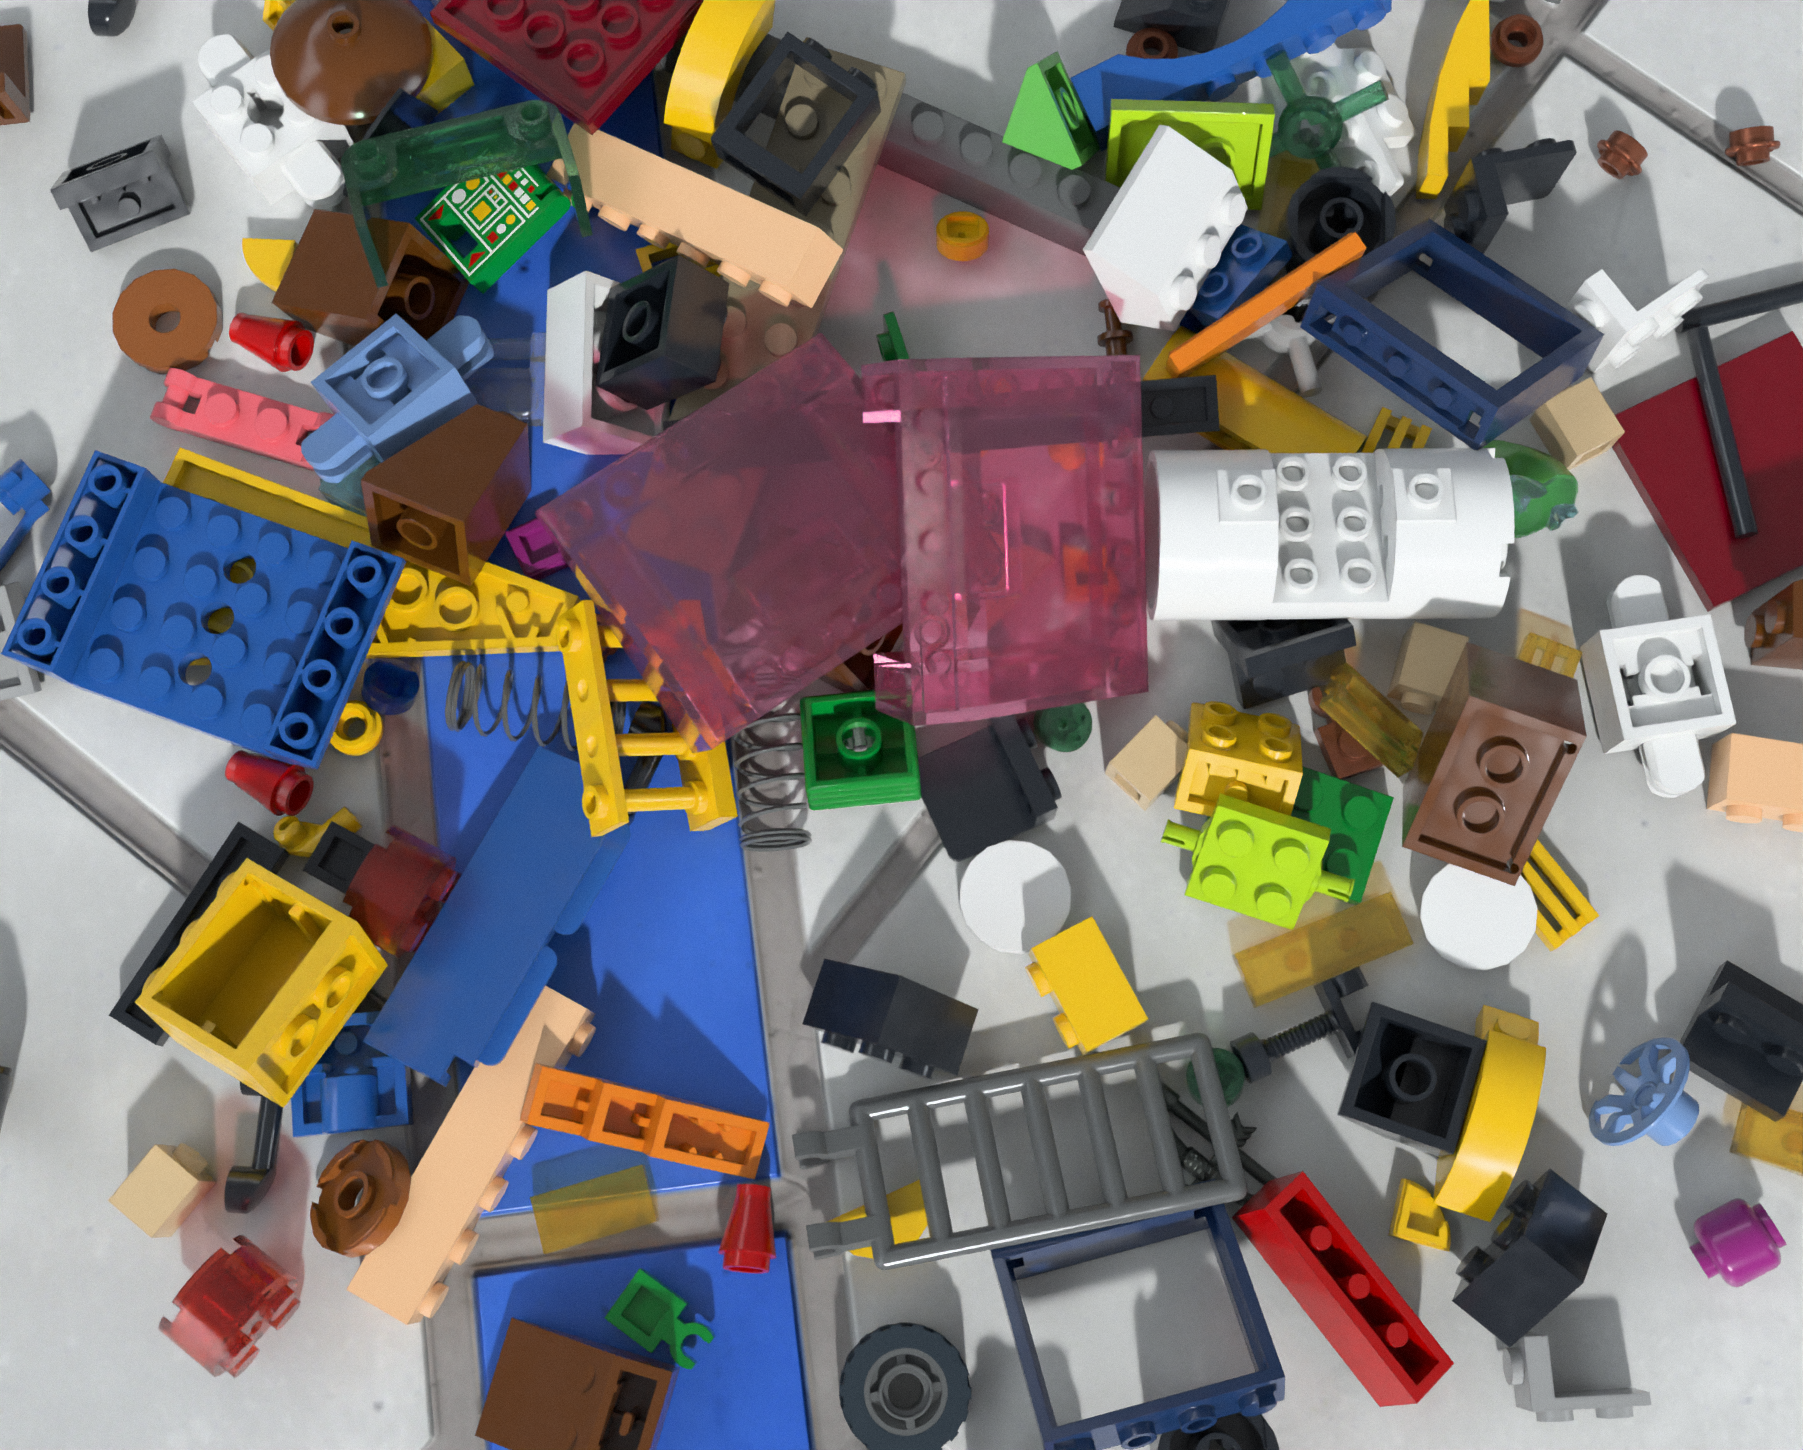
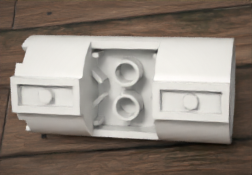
[1141,448,1515,621]

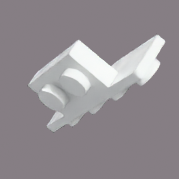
[1288,42,1418,197]

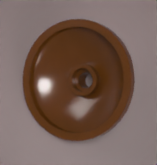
[270,0,433,125]

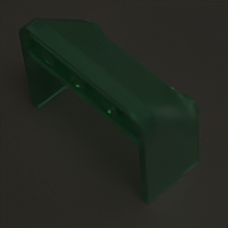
[341,100,593,288]

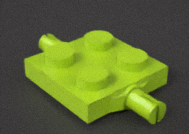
[1160,793,1355,930]

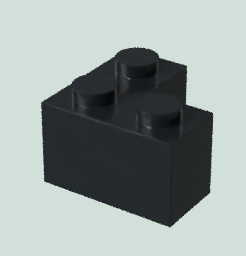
[802,958,979,1079]
[1452,1168,1608,1347]

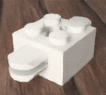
[192,34,355,210]
[1580,575,1736,798]

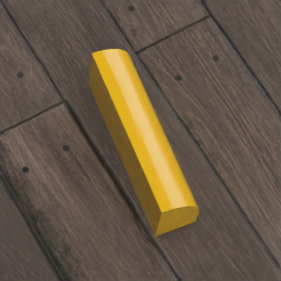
[1143,326,1367,453]

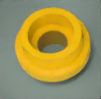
[330,700,384,756]

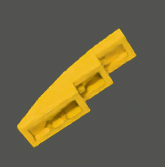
[1415,0,1490,199]

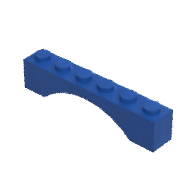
[1070,0,1392,152]

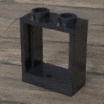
[710,31,881,217]

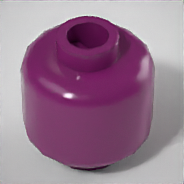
[1689,1198,1787,1287]

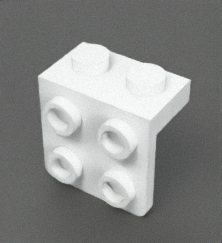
[1565,268,1710,374]

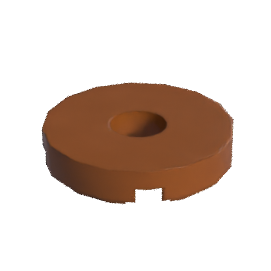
[112,269,223,374]
[310,1139,411,1258]

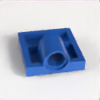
[1179,224,1293,334]
[291,1011,414,1138]

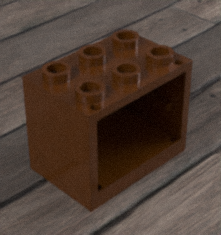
[1402,642,1587,886]

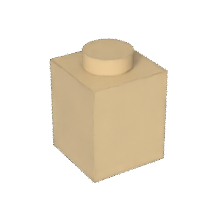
[1529,377,1625,470]
[1387,621,1469,715]
[1105,715,1188,811]
[108,1143,217,1238]

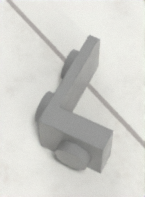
[1502,1332,1651,1422]

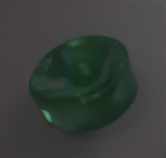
[1033,695,1092,752]
[1186,1048,1244,1107]

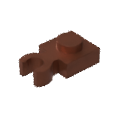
[1308,677,1391,780]

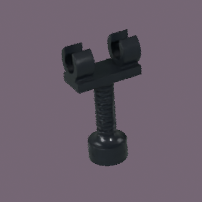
[1230,966,1369,1084]

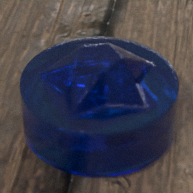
[361,659,420,715]

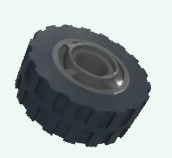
[839,1322,972,1450]

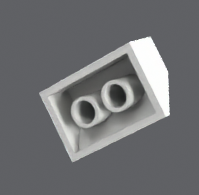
[1083,125,1248,331]
[543,271,670,455]

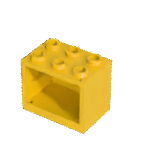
[135,858,388,1108]

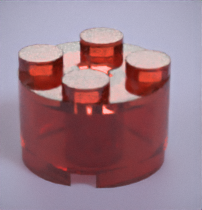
[342,825,462,958]
[158,1234,301,1378]

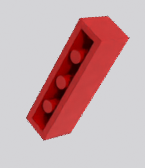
[1231,1171,1454,1407]

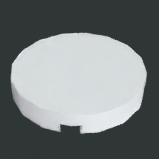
[959,840,1072,954]
[1420,863,1538,970]

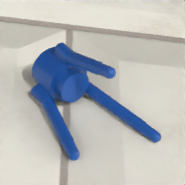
[0,458,51,571]

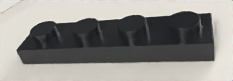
[109,821,290,1046]

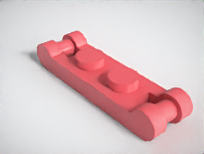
[150,368,334,471]

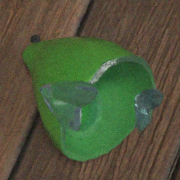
[1483,440,1579,538]

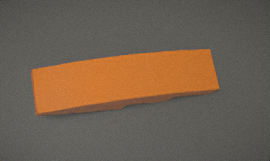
[520,1063,770,1180]

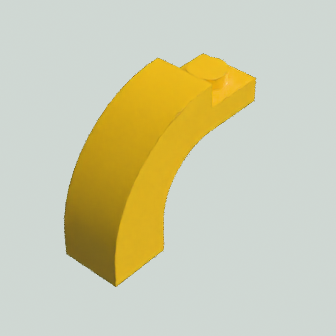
[664,0,776,169]
[1433,1005,1546,1222]

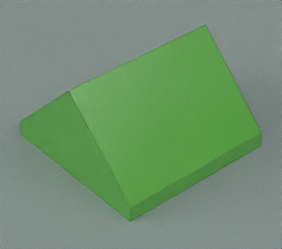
[1002,51,1100,170]

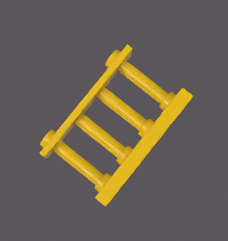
[556,600,738,837]

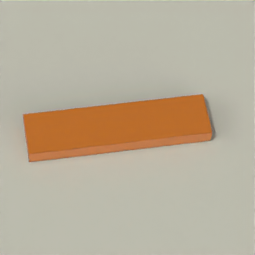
[1165,232,1367,378]

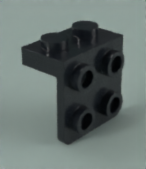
[1444,138,1577,254]
[918,706,1062,862]

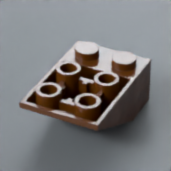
[475,1317,680,1450]

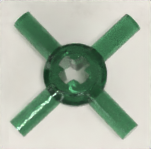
[1265,50,1389,170]

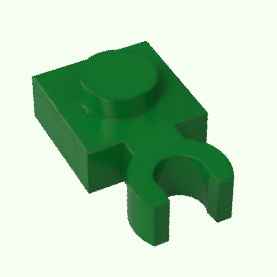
[604,1268,716,1369]

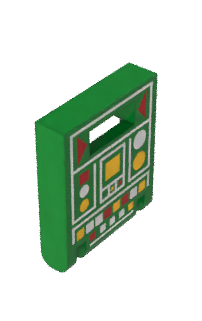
[414,133,571,294]

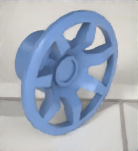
[1589,1037,1699,1146]

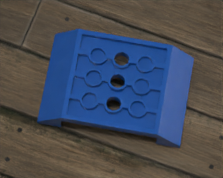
[1,450,406,770]

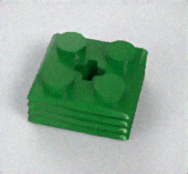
[800,687,921,811]

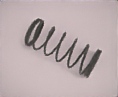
[445,661,626,752]
[729,673,812,852]

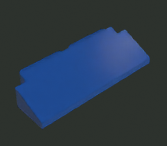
[363,746,631,1087]

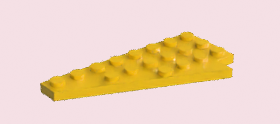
[163,447,581,666]

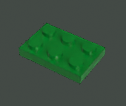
[1206,766,1394,906]

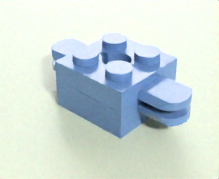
[301,314,494,483]

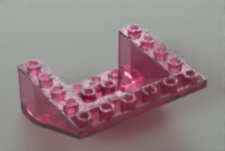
[535,333,1002,753]
[861,355,1149,726]

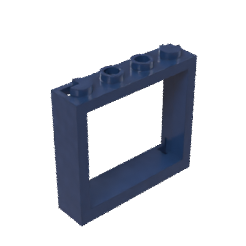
[1300,218,1604,450]
[990,1178,1285,1450]

